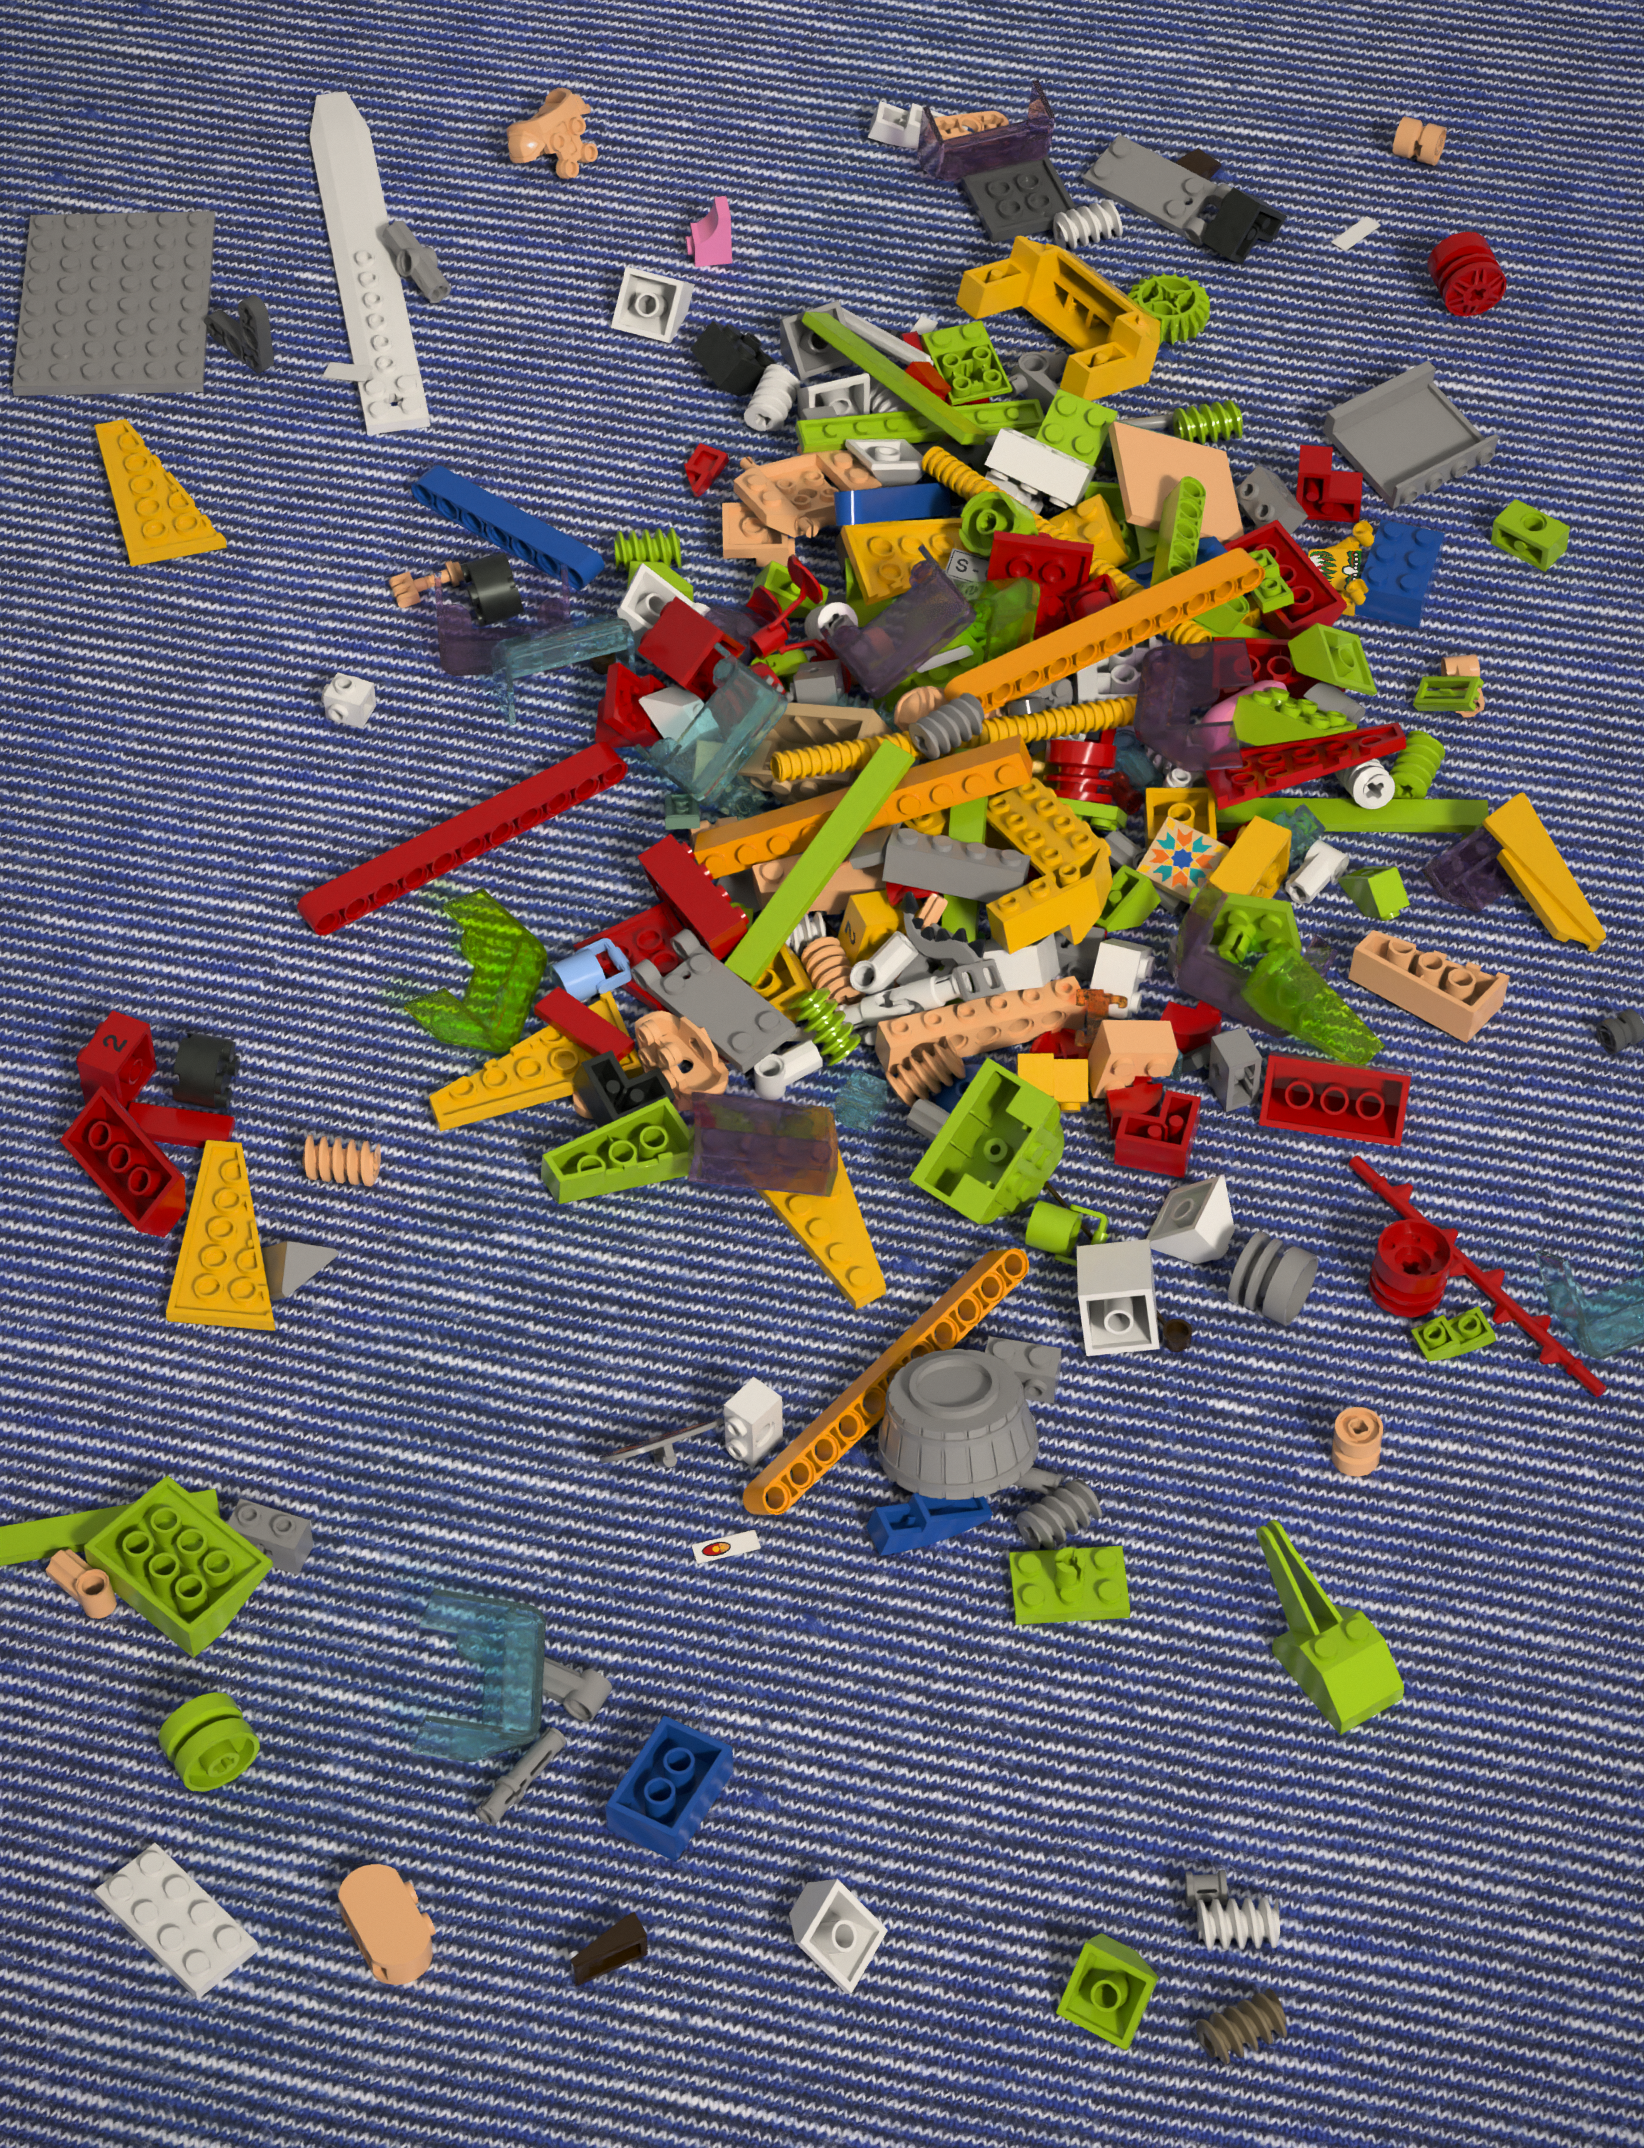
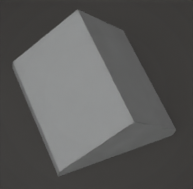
[780,300,853,380]

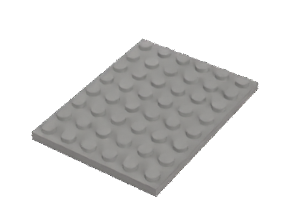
[12,211,216,396]

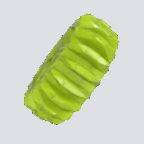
[1128,272,1210,345]

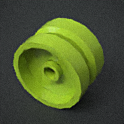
[158,1692,260,1792]

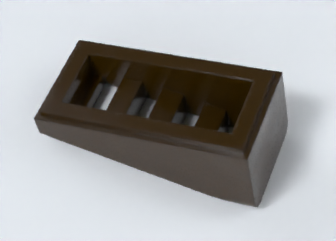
[570,1912,648,1986]

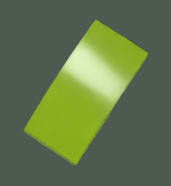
[1249,549,1294,613]
[1411,1306,1497,1362]

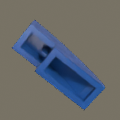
[866,1493,993,1556]

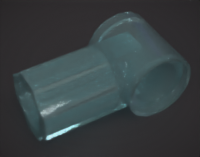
[1111,729,1163,798]

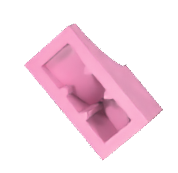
[685,196,732,267]

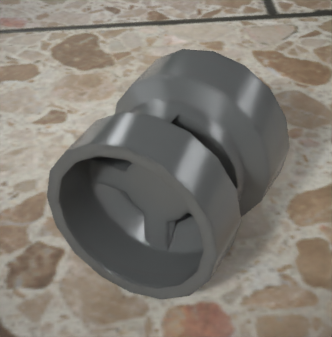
[1596,1009,1644,1054]

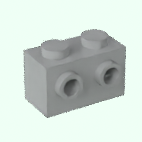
[1235,465,1308,535]
[985,1336,1062,1404]

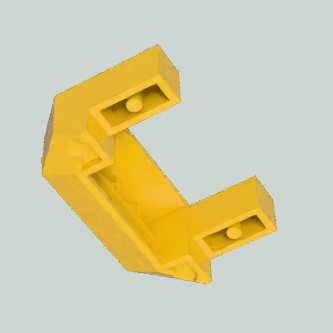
[956,236,1160,401]
[901,778,1113,955]

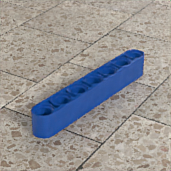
[411,464,605,590]
[833,482,951,526]

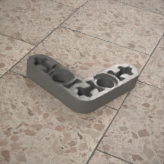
[204,295,274,374]

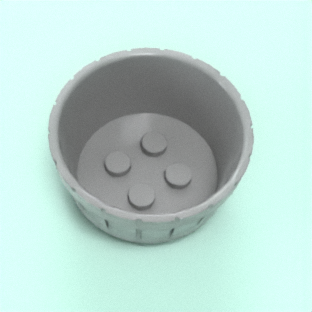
[877,1349,1039,1500]

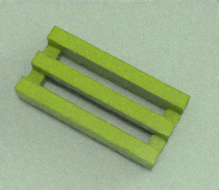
[1413,676,1484,711]

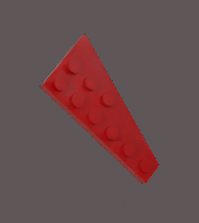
[1198,722,1406,811]
[573,901,730,1064]

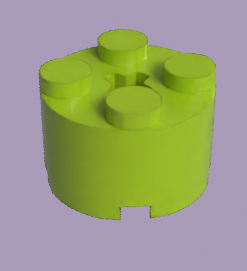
[959,491,1038,559]

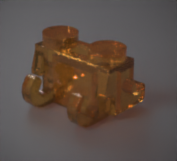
[1075,989,1128,1052]

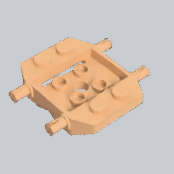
[733,444,882,538]

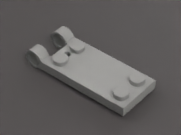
[1083,134,1232,246]
[630,928,797,1074]

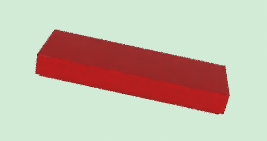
[534,986,635,1062]
[128,1102,236,1149]

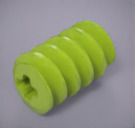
[1172,400,1243,445]
[614,527,682,573]
[1389,730,1446,799]
[788,987,861,1067]

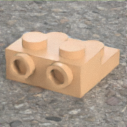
[722,502,795,567]

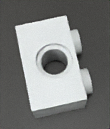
[724,1377,783,1468]

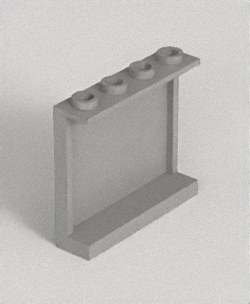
[1323,361,1499,509]

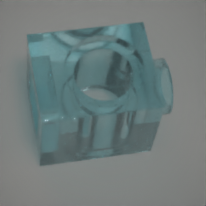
[705,766,767,821]
[835,1069,887,1133]

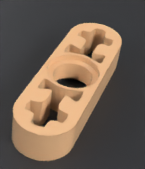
[928,111,1009,148]

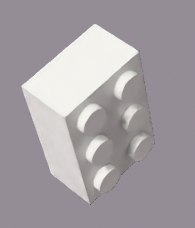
[984,427,1096,509]

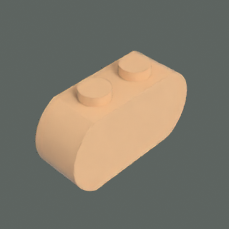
[338,1864,436,1985]

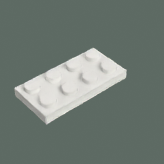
[94,1843,259,2000]

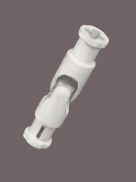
[835,972,972,1034]

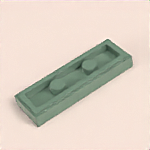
[665,793,700,830]

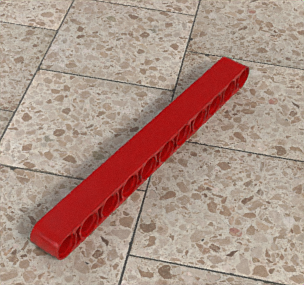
[297,742,628,936]

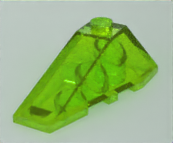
[1239,938,1385,1065]

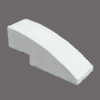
[868,101,968,150]

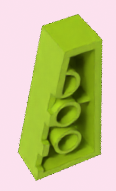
[541,1097,703,1204]

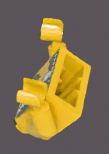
[1308,520,1374,616]

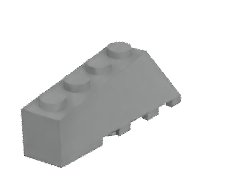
[882,828,1031,903]

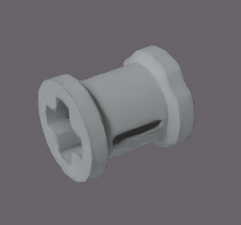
[1185,1870,1228,1907]

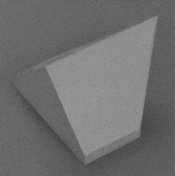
[261,1241,339,1302]

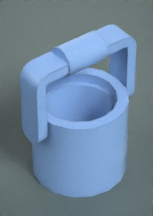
[549,938,632,1002]

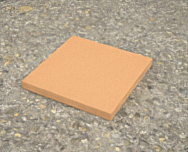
[1108,421,1244,545]

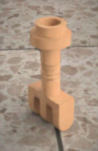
[389,560,465,608]

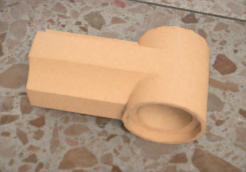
[1441,654,1485,718]
[46,1549,117,1619]

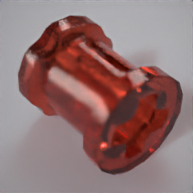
[1101,771,1145,816]

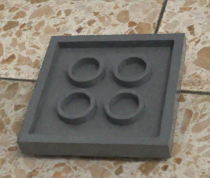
[961,155,1078,243]

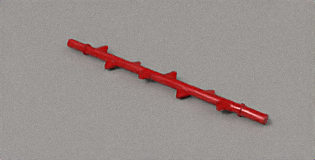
[1349,1155,1606,1397]

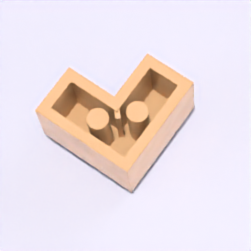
[1087,1020,1179,1098]

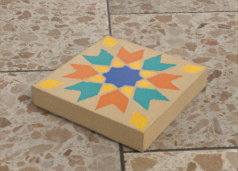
[1136,816,1229,904]

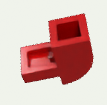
[1159,984,1224,1056]
[1105,1076,1163,1140]

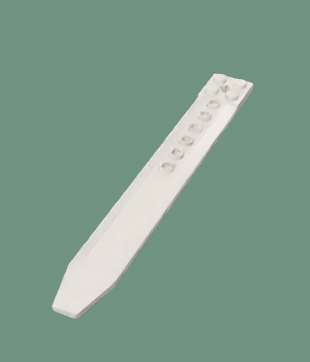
[309,91,430,435]

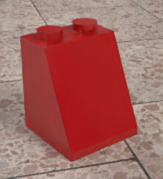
[637,596,746,702]

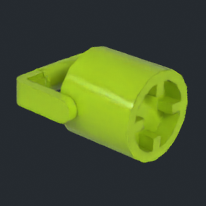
[1025,1200,1109,1267]

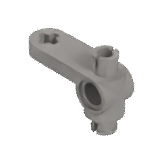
[1007,348,1068,413]

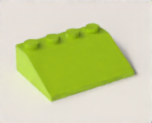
[84,1475,273,1658]

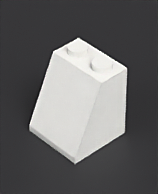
[1077,1239,1160,1356]

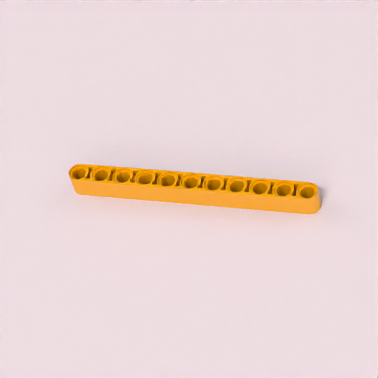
[944,548,1265,714]
[743,1248,1029,1515]

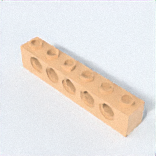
[875,976,1088,1075]

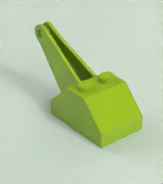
[1256,1519,1404,1735]

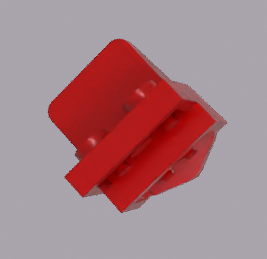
[595,662,668,748]

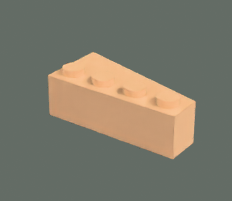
[752,844,887,915]
[1348,930,1510,1043]

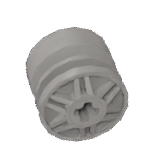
[1228,1231,1319,1326]

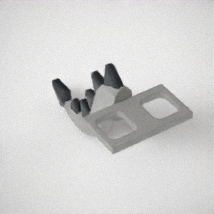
[899,891,1006,1002]

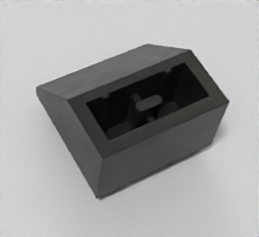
[690,321,777,397]

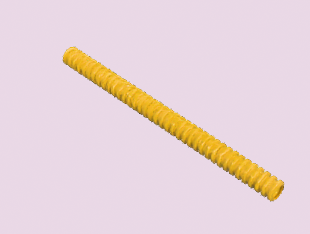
[921,446,1212,658]
[770,694,1148,783]

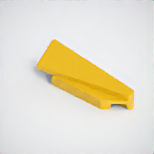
[1482,792,1606,952]

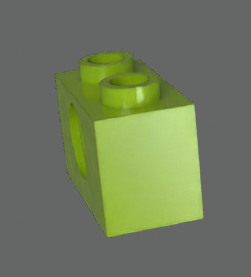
[1491,499,1570,572]

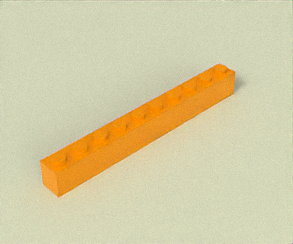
[694,734,1033,879]

